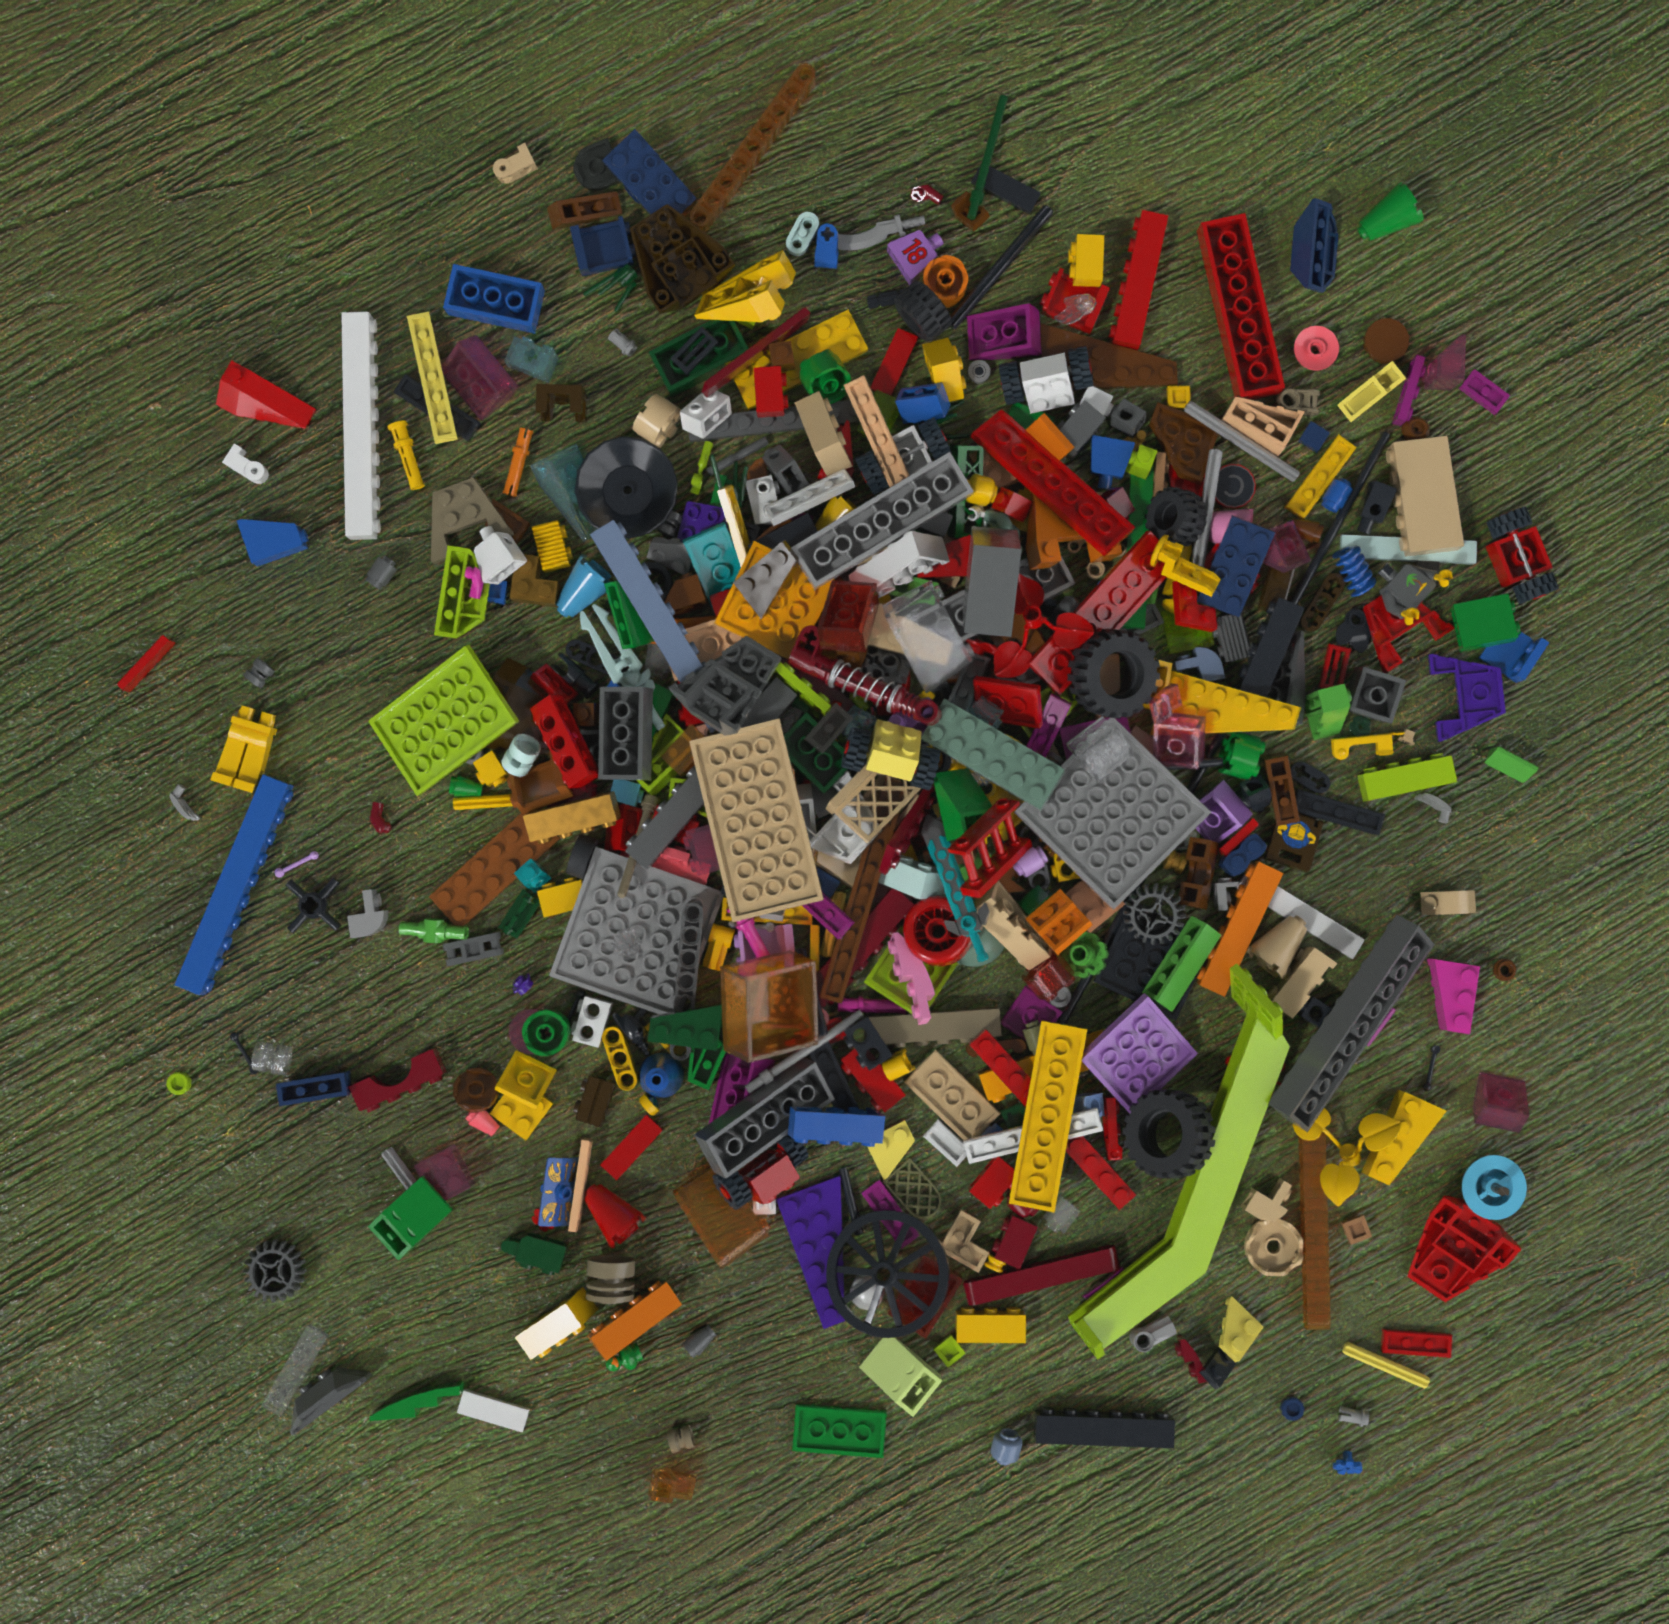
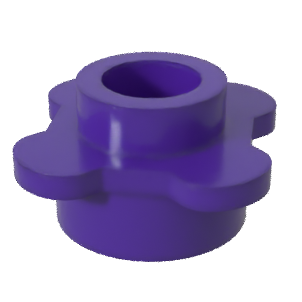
[512,973,534,995]

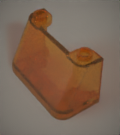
[673,1164,771,1269]

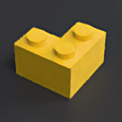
[1068,234,1104,287]
[922,338,966,402]

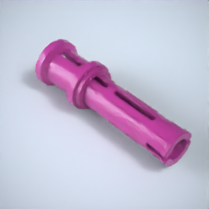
[726,906,773,967]

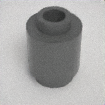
[365,555,397,590]

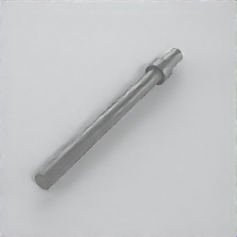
[745,1010,864,1094]

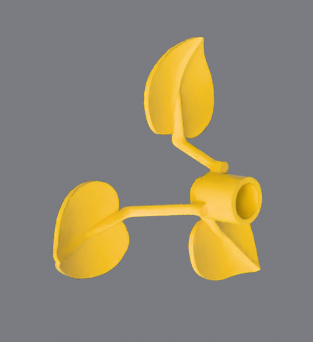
[1292,1108,1401,1206]

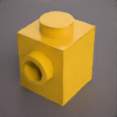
[473,751,509,788]

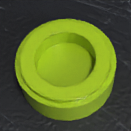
[166,1072,192,1095]

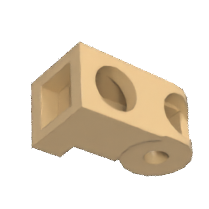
[493,143,538,184]

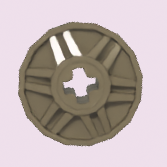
[586,1255,635,1304]

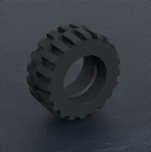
[1067,629,1160,718]
[1123,1089,1216,1179]

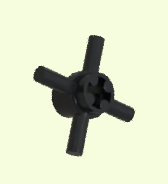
[285,877,342,933]

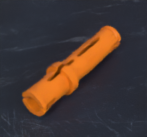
[502,428,533,497]

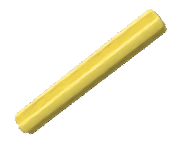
[1342,1342,1430,1389]

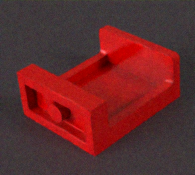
[1040,267,1110,335]

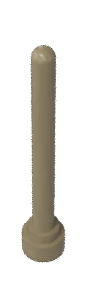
[617,795,661,898]

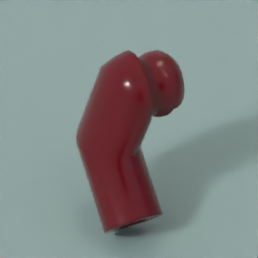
[910,184,944,205]

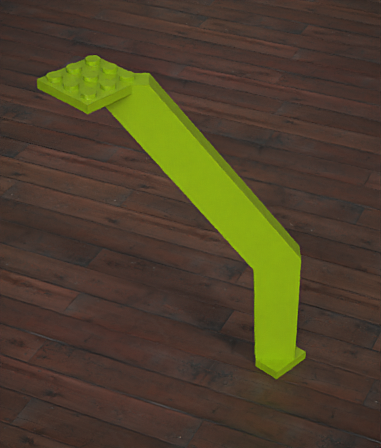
[1067,963,1290,1360]

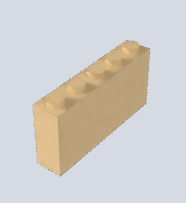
[1386,436,1464,557]

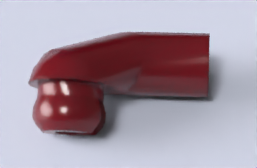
[370,802,391,834]

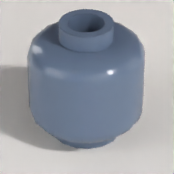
[990,1428,1023,1465]

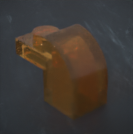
[648,1468,696,1503]

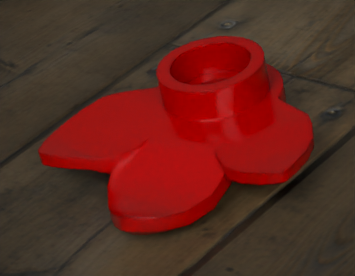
[966,639,998,657]

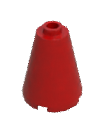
[584,1184,646,1248]

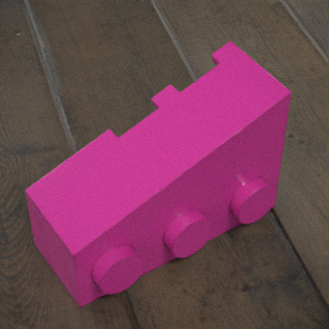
[1427,959,1480,1034]

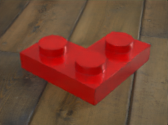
[1172,581,1217,632]

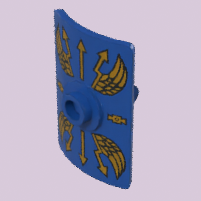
[538,1157,579,1227]

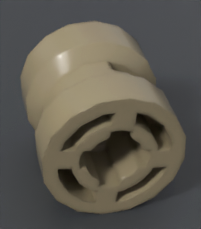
[667,1425,695,1454]

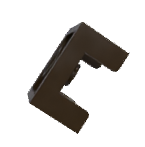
[535,384,587,423]

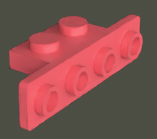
[620,846,712,885]

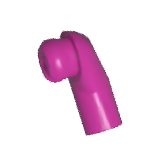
[464,566,483,599]

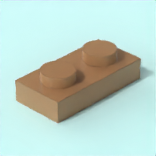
[1152,452,1169,497]

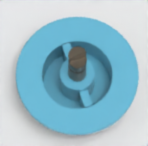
[1462,1155,1527,1220]

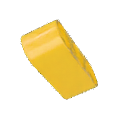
[602,1025,639,1091]

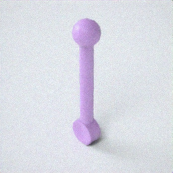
[275,851,319,878]

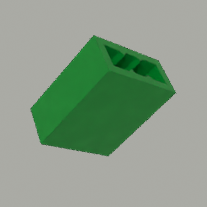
[1450,593,1521,653]

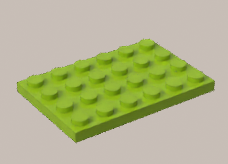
[368,645,519,796]

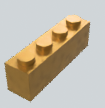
[523,791,621,844]

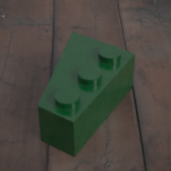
[648,1003,723,1051]

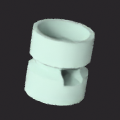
[501,734,541,777]

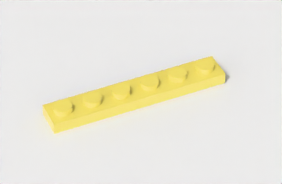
[407,312,458,444]

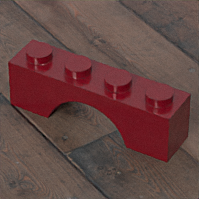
[349,1047,447,1113]

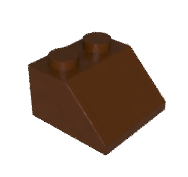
[664,573,708,618]

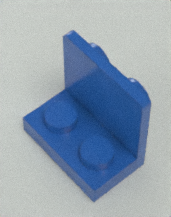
[1479,632,1550,683]

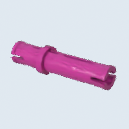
[837,996,906,1014]

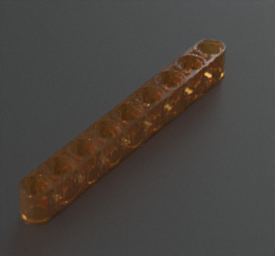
[690,63,816,232]
[1298,1131,1331,1330]

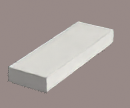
[457,1389,530,1433]

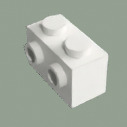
[680,391,732,439]
[746,475,780,528]

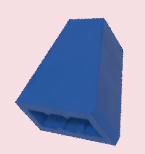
[237,519,309,567]

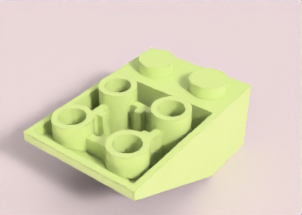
[859,1338,942,1417]

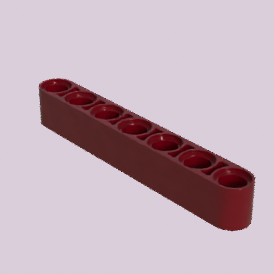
[962,1245,1121,1306]

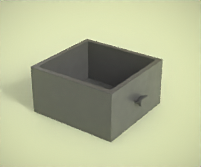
[962,526,1021,637]

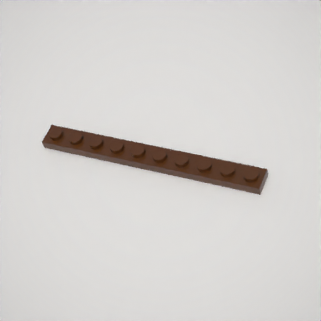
[820,777,908,1004]

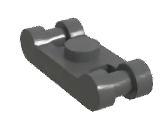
[442,932,504,967]

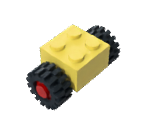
[841,719,940,790]

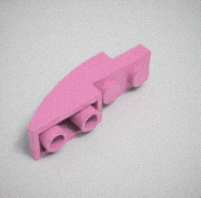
[888,932,935,1025]

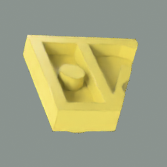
[867,1120,915,1180]
[1219,1296,1263,1362]

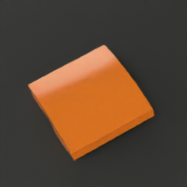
[1026,413,1074,460]
[1025,889,1093,955]

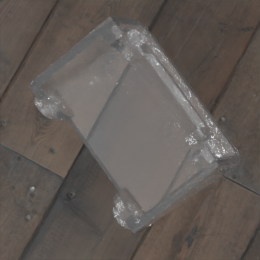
[882,580,975,693]

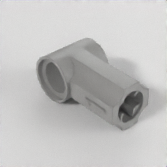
[1129,1315,1177,1352]

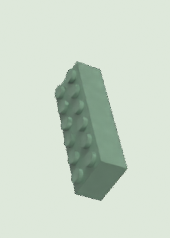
[921,699,1065,811]

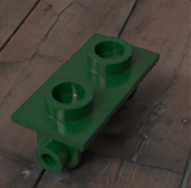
[498,889,540,939]

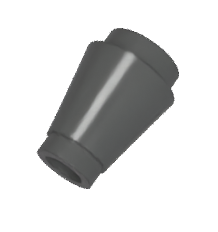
[682,1325,717,1358]

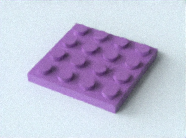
[1082,993,1198,1114]

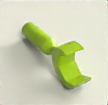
[690,441,713,495]

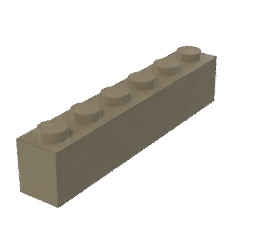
[863,1007,1001,1049]

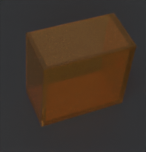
[720,950,818,1063]

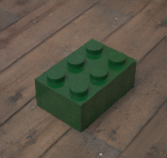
[784,712,848,794]

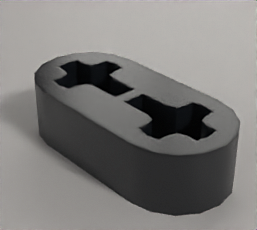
[1290,761,1331,794]

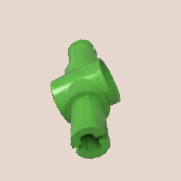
[399,918,469,943]

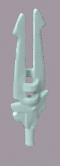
[580,604,665,730]

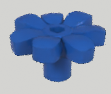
[1333,1451,1363,1475]

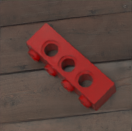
[530,695,599,788]

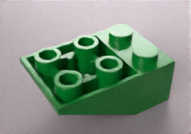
[934,768,999,841]
[368,1176,453,1261]

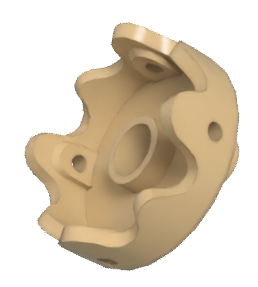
[1244,1218,1303,1276]

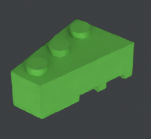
[1305,684,1352,741]

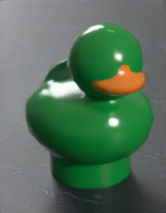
[605,1342,643,1372]

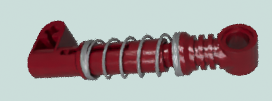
[788,625,942,726]

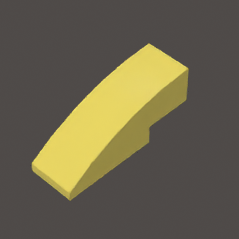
[1337,361,1406,422]

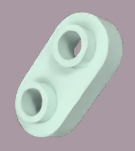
[786,212,819,256]

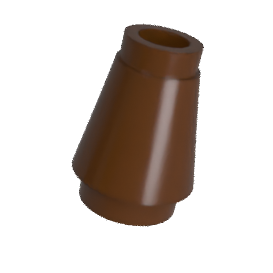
[1289,518,1324,543]

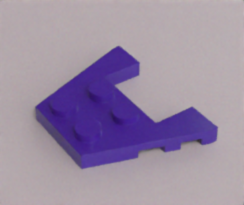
[1428,654,1506,742]

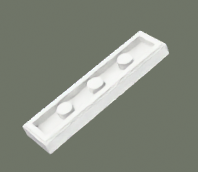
[764,469,855,526]

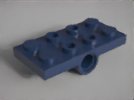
[602,129,697,215]
[1197,515,1275,617]

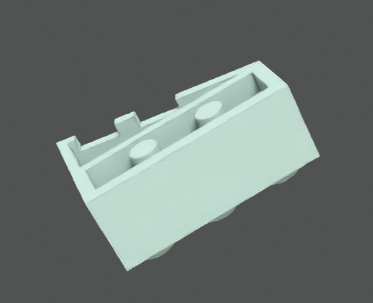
[878,855,946,899]

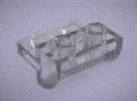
[1066,716,1133,782]

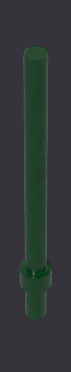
[967,95,1008,220]

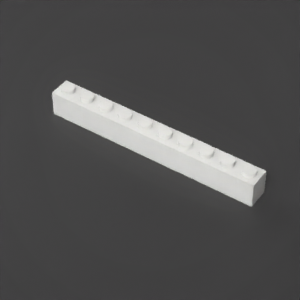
[342,312,381,540]

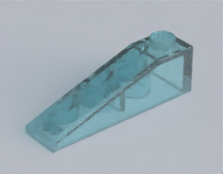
[530,444,597,541]

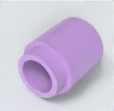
[1013,846,1048,878]

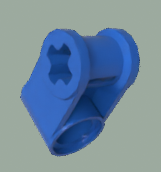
[814,224,838,269]

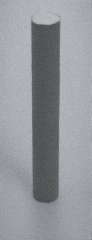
[706,436,769,476]

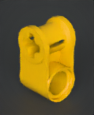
[882,1048,916,1081]

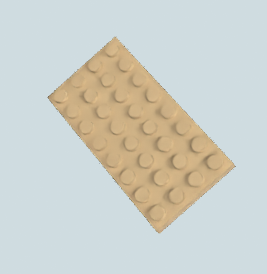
[689,719,824,922]

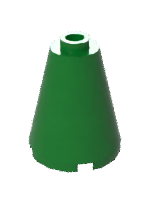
[1357,182,1424,241]

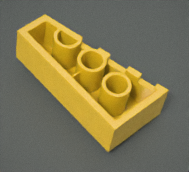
[1361,1089,1447,1185]

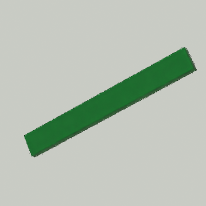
[1121,459,1155,630]

